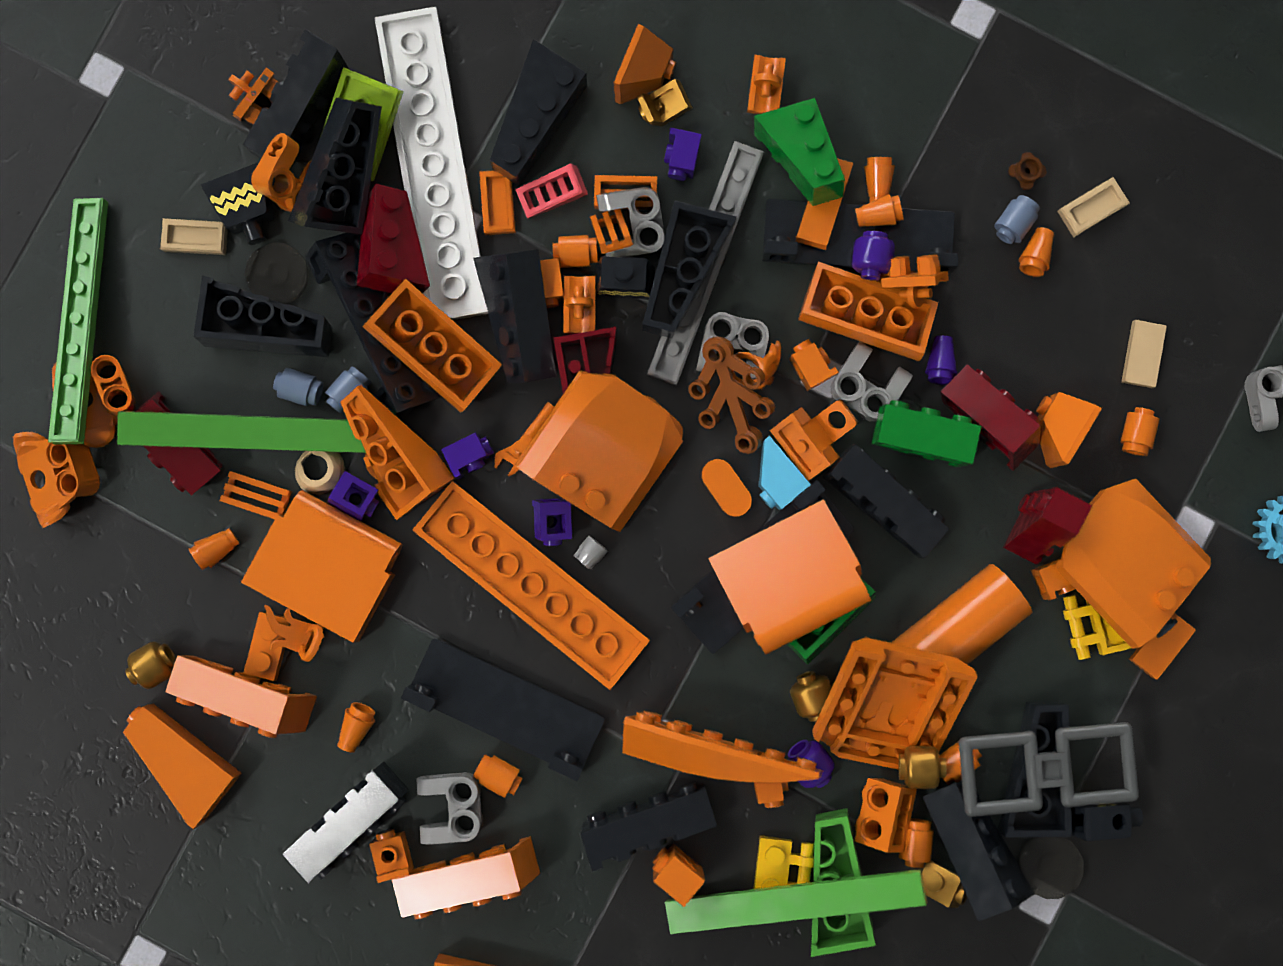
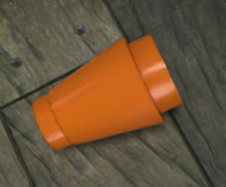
[864,157,895,203]
[855,194,904,227]
[1019,227,1054,277]
[189,528,240,570]
[337,702,375,753]

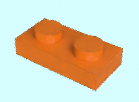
[243,611,290,681]

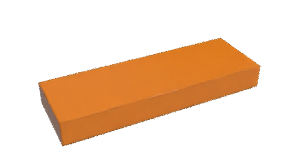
[796,158,854,250]

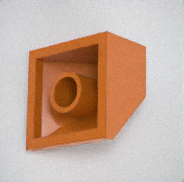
[614,24,677,104]
[1036,392,1102,468]

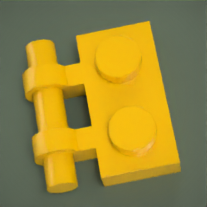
[1063,595,1131,660]
[753,836,814,889]

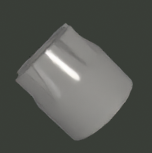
[573,535,608,569]

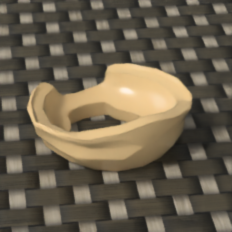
[295,451,345,495]

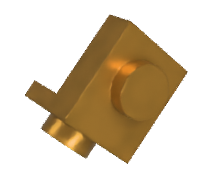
[637,79,692,127]
[922,860,968,908]

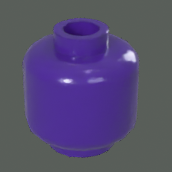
[851,231,895,280]
[788,740,835,788]

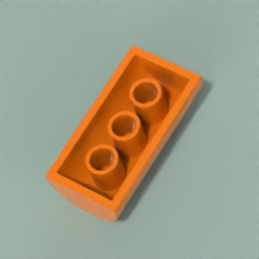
[798,261,939,361]
[363,278,502,413]
[892,564,1033,665]

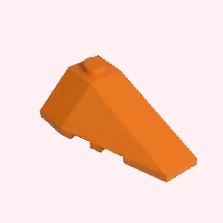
[340,385,455,520]

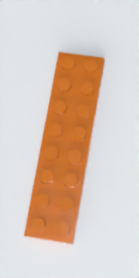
[413,481,650,690]

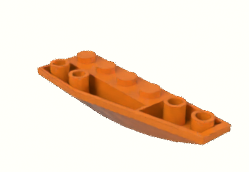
[622,711,823,782]

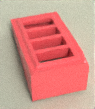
[515,163,588,219]

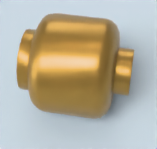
[125,642,176,689]
[790,671,832,722]
[899,746,947,789]

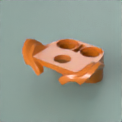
[52,355,136,448]
[13,432,100,528]

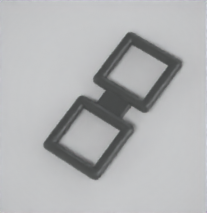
[959,722,1139,817]

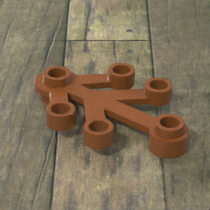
[689,336,775,454]

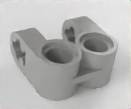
[596,187,664,257]
[696,312,769,380]
[831,341,913,421]
[1245,365,1283,432]
[416,772,483,844]

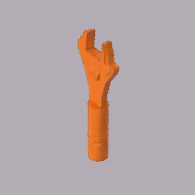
[495,402,555,476]

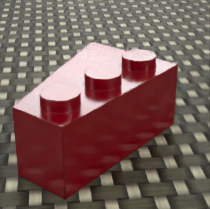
[357,184,430,294]
[553,326,617,394]
[941,364,1041,471]
[135,391,222,496]
[1003,487,1092,565]

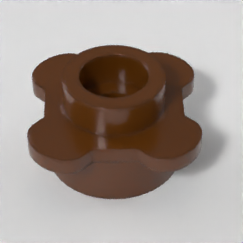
[1008,152,1046,190]

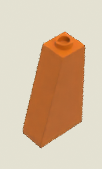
[123,703,242,829]

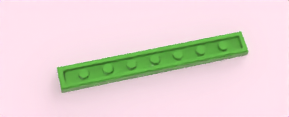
[48,198,108,445]
[117,411,366,453]
[665,869,927,934]

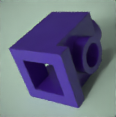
[664,128,702,181]
[441,432,494,480]
[327,471,380,521]
[532,498,572,546]

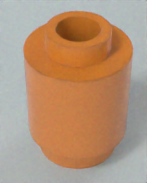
[552,235,598,268]
[1121,407,1160,456]
[939,741,982,785]
[473,754,523,798]
[899,818,934,868]

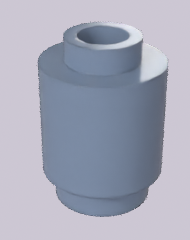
[994,195,1040,244]
[325,366,372,414]
[273,368,323,406]

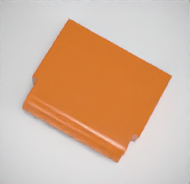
[241,490,403,643]
[708,499,871,655]

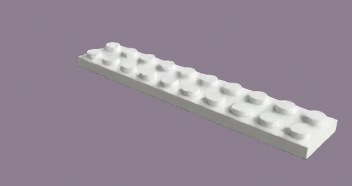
[375,6,488,320]

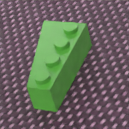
[811,808,876,957]

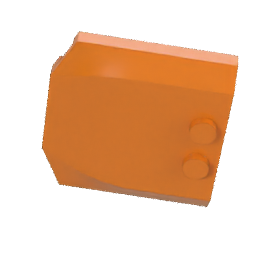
[515,371,683,532]
[1056,478,1211,649]
[812,638,978,770]

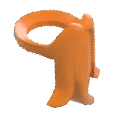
[731,340,781,390]
[264,605,324,662]

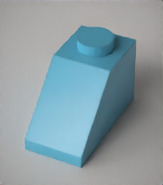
[759,436,811,510]

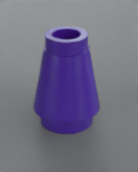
[925,335,957,384]

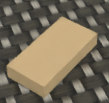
[1057,177,1130,237]
[160,219,228,255]
[1121,320,1167,388]

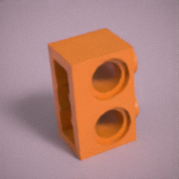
[854,778,917,853]
[652,843,705,907]

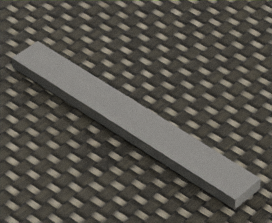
[647,141,764,386]

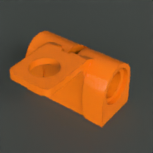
[770,400,858,481]

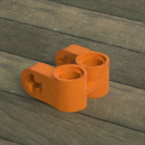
[251,133,311,212]

